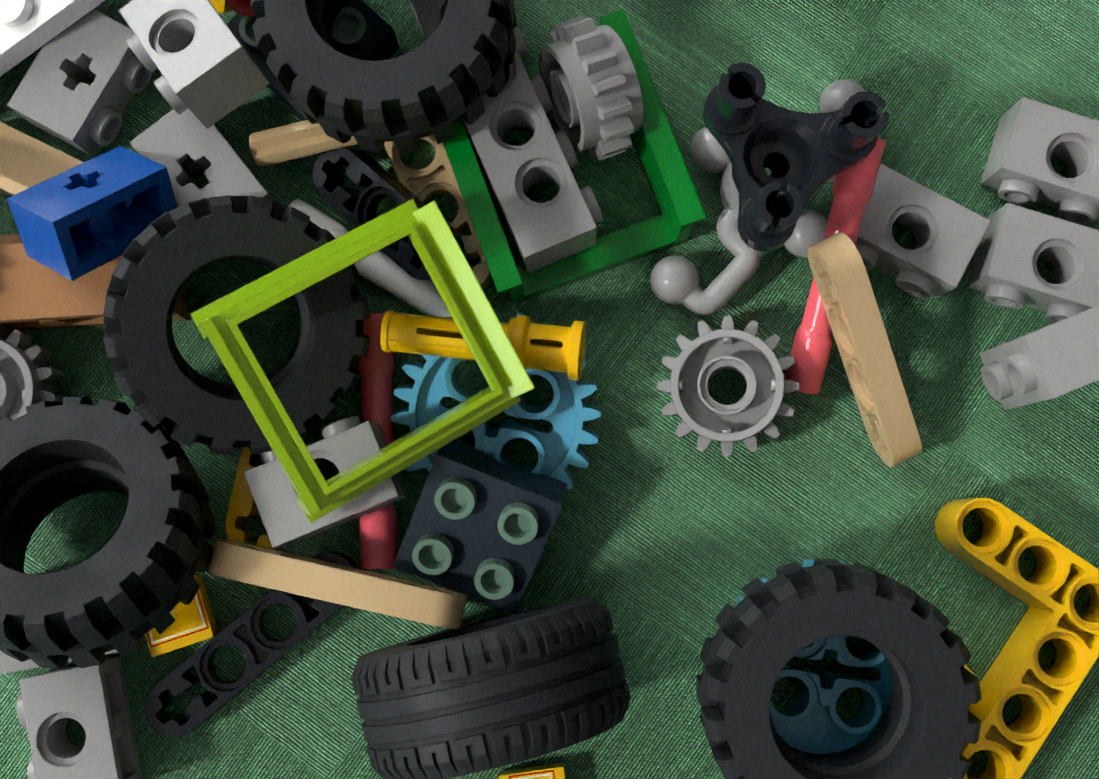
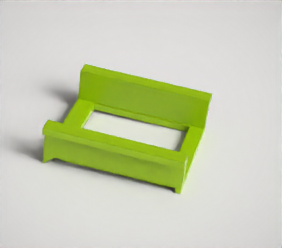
[190,199,535,523]

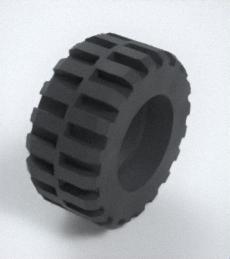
[250,0,517,153]
[103,195,370,455]
[0,396,215,669]
[696,559,982,779]

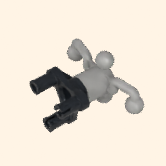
[650,62,889,315]

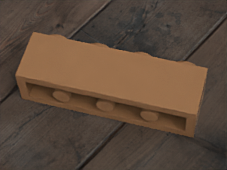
[0,234,188,332]

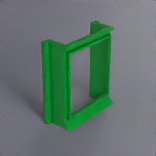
[442,9,706,304]

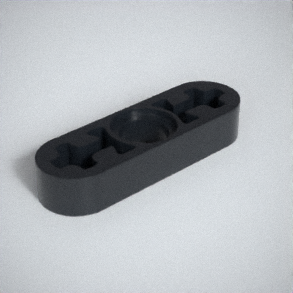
[312,147,465,281]

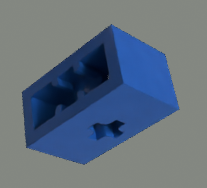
[7,146,177,281]

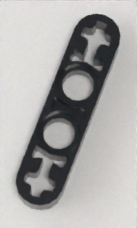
[145,552,358,737]

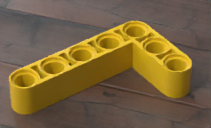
[935,498,1099,779]

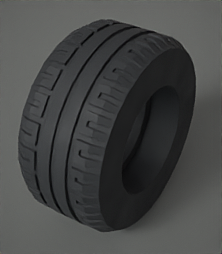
[351,598,631,779]

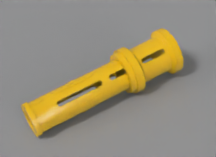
[380,310,586,381]

